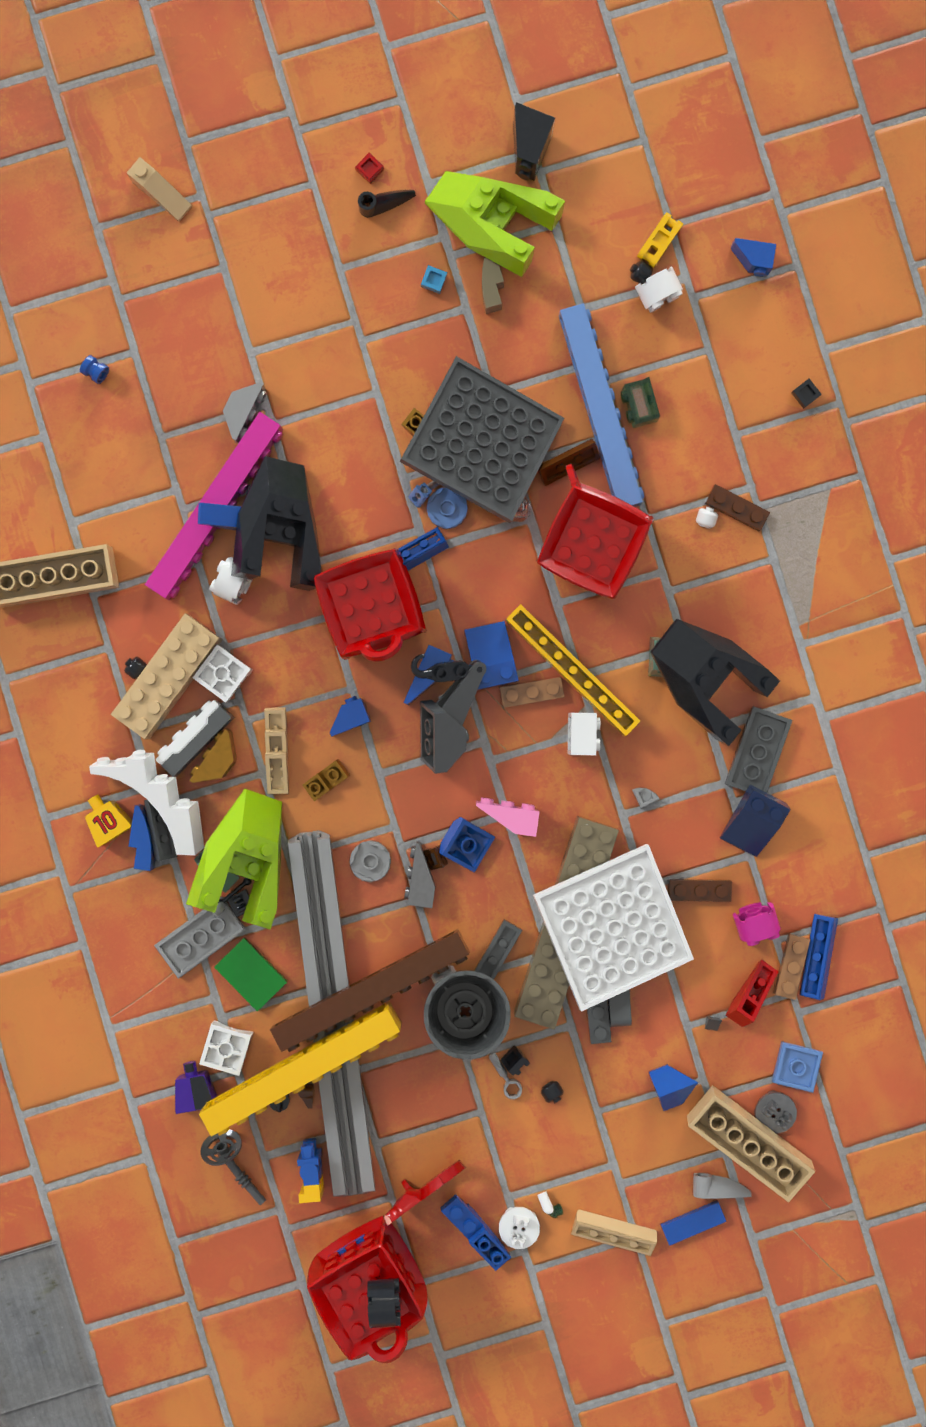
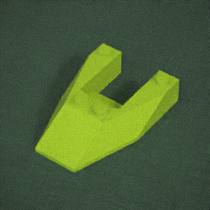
[425,171,565,277]
[186,789,282,930]

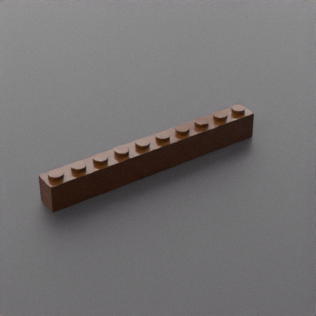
[270,929,470,1052]

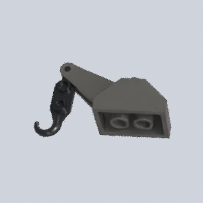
[411,654,486,774]

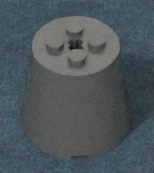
[424,971,511,1060]

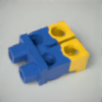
[297,1138,324,1203]

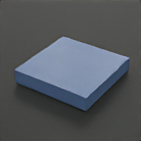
[772,1041,823,1093]

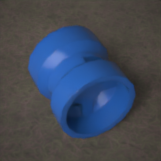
[80,355,109,384]

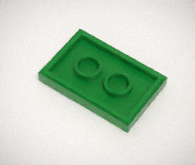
[214,937,288,1011]

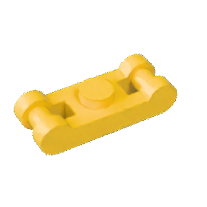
[637,212,684,268]

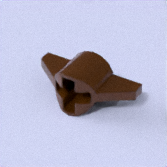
[298,1081,314,1109]

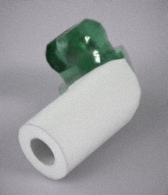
[537,1191,564,1218]

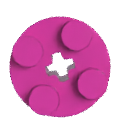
[733,902,781,946]

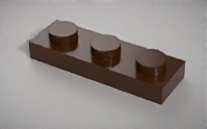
[538,439,600,486]
[705,484,770,532]
[668,879,732,902]

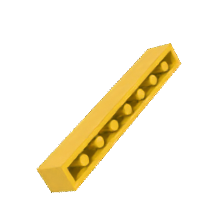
[505,604,640,736]

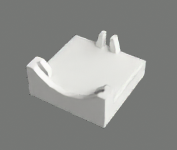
[193,644,253,703]
[199,1020,254,1076]

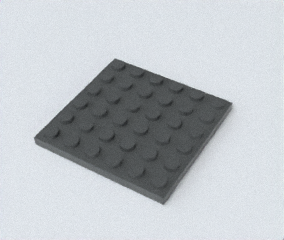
[400,356,564,523]

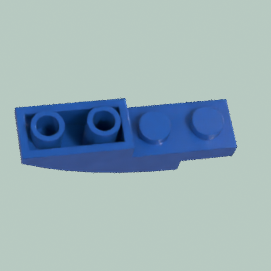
[440,1194,511,1271]

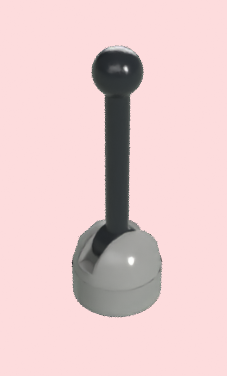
[212,878,252,917]

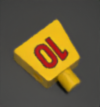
[85,794,132,847]

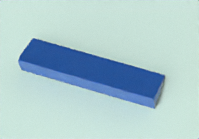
[399,527,449,571]
[800,914,838,1000]

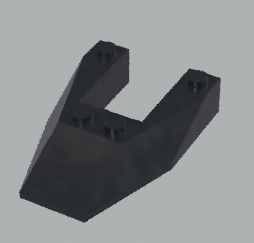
[231,456,321,591]
[650,619,780,746]

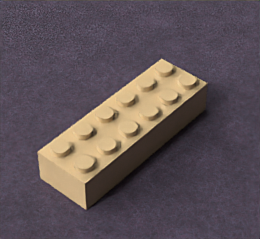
[0,544,120,608]
[111,613,223,739]
[687,1085,815,1202]

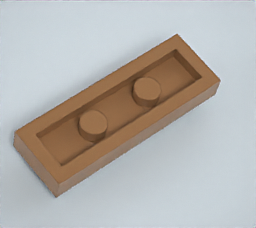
[500,677,564,708]
[774,933,810,1000]

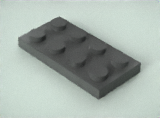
[725,706,793,793]

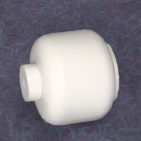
[696,506,718,528]

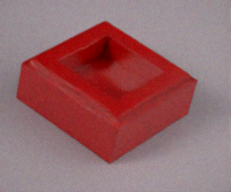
[355,153,384,184]

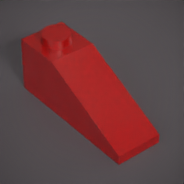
[726,960,779,1027]

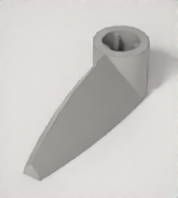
[693,1173,751,1199]

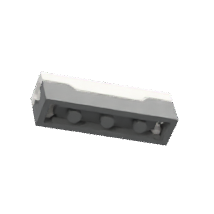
[155,700,235,777]

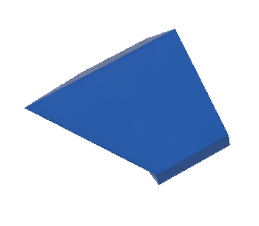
[649,1064,698,1111]

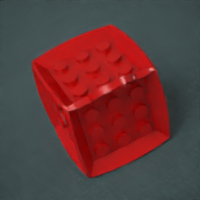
[536,463,654,599]
[314,548,427,661]
[307,1215,428,1363]

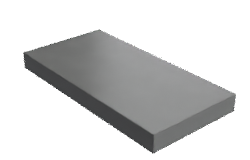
[154,896,246,979]

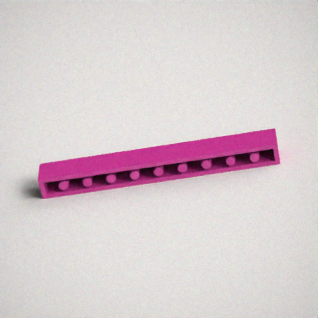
[144,412,283,600]

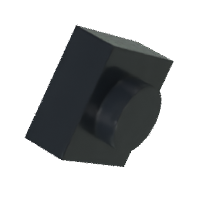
[791,379,822,409]

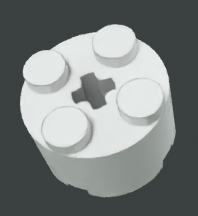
[635,266,683,313]
[209,557,253,605]

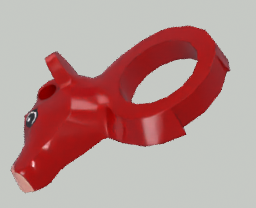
[384,1160,466,1226]

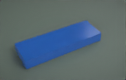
[660,1200,727,1246]

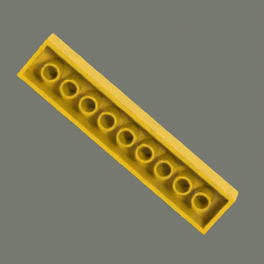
[199,1001,402,1137]

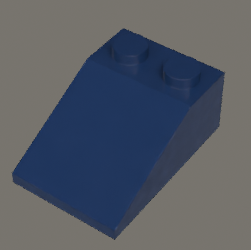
[720,784,791,857]

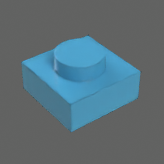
[421,265,447,294]

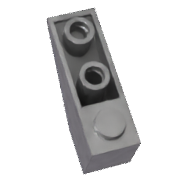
[404,841,435,908]

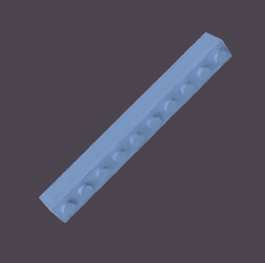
[559,303,644,507]

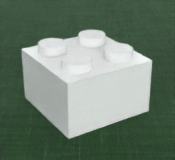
[567,713,601,755]

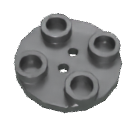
[754,1090,797,1133]

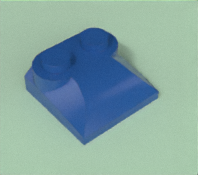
[439,817,495,873]

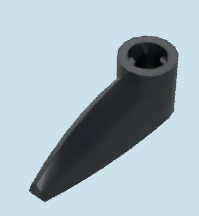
[358,190,416,218]

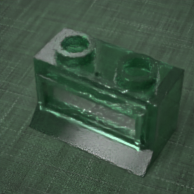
[621,377,660,428]

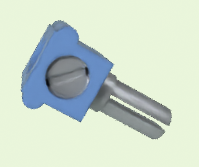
[408,481,439,508]

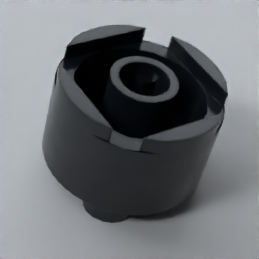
[367,1278,401,1328]

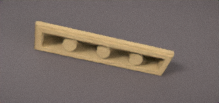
[571,1209,657,1256]

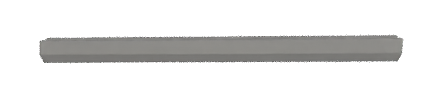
[288,830,376,1197]

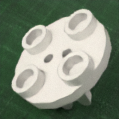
[499,1207,540,1249]

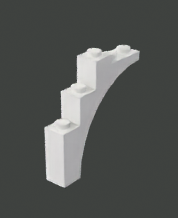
[89,750,205,856]

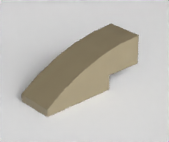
[482,257,504,314]

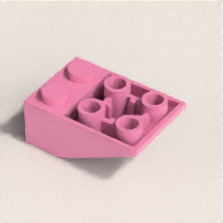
[476,797,539,837]

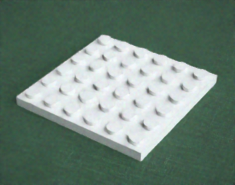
[533,844,694,1012]

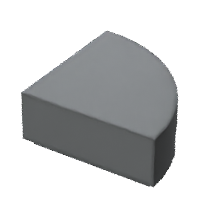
[632,788,660,808]

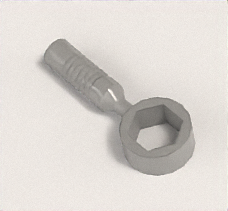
[488,1052,522,1099]

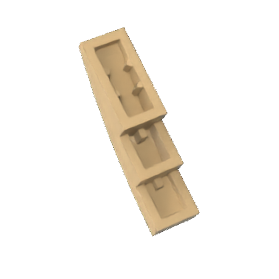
[264,707,289,794]

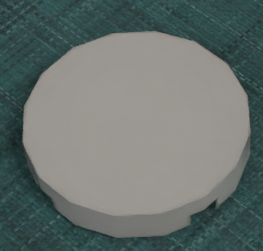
[350,840,391,882]

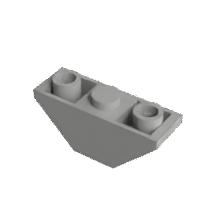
[223,383,267,444]

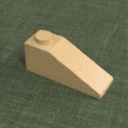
[127,157,192,222]

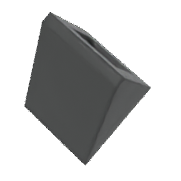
[705,1016,722,1031]

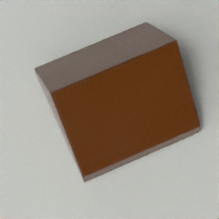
[423,845,448,870]

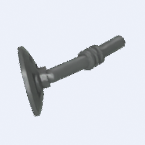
[200,1130,266,1205]

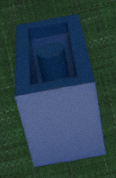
[731,238,776,277]
[330,696,371,737]

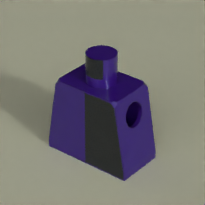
[175,1061,217,1114]

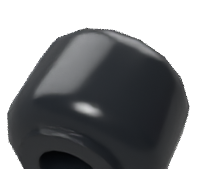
[630,261,652,284]
[124,657,147,679]
[541,1081,564,1104]

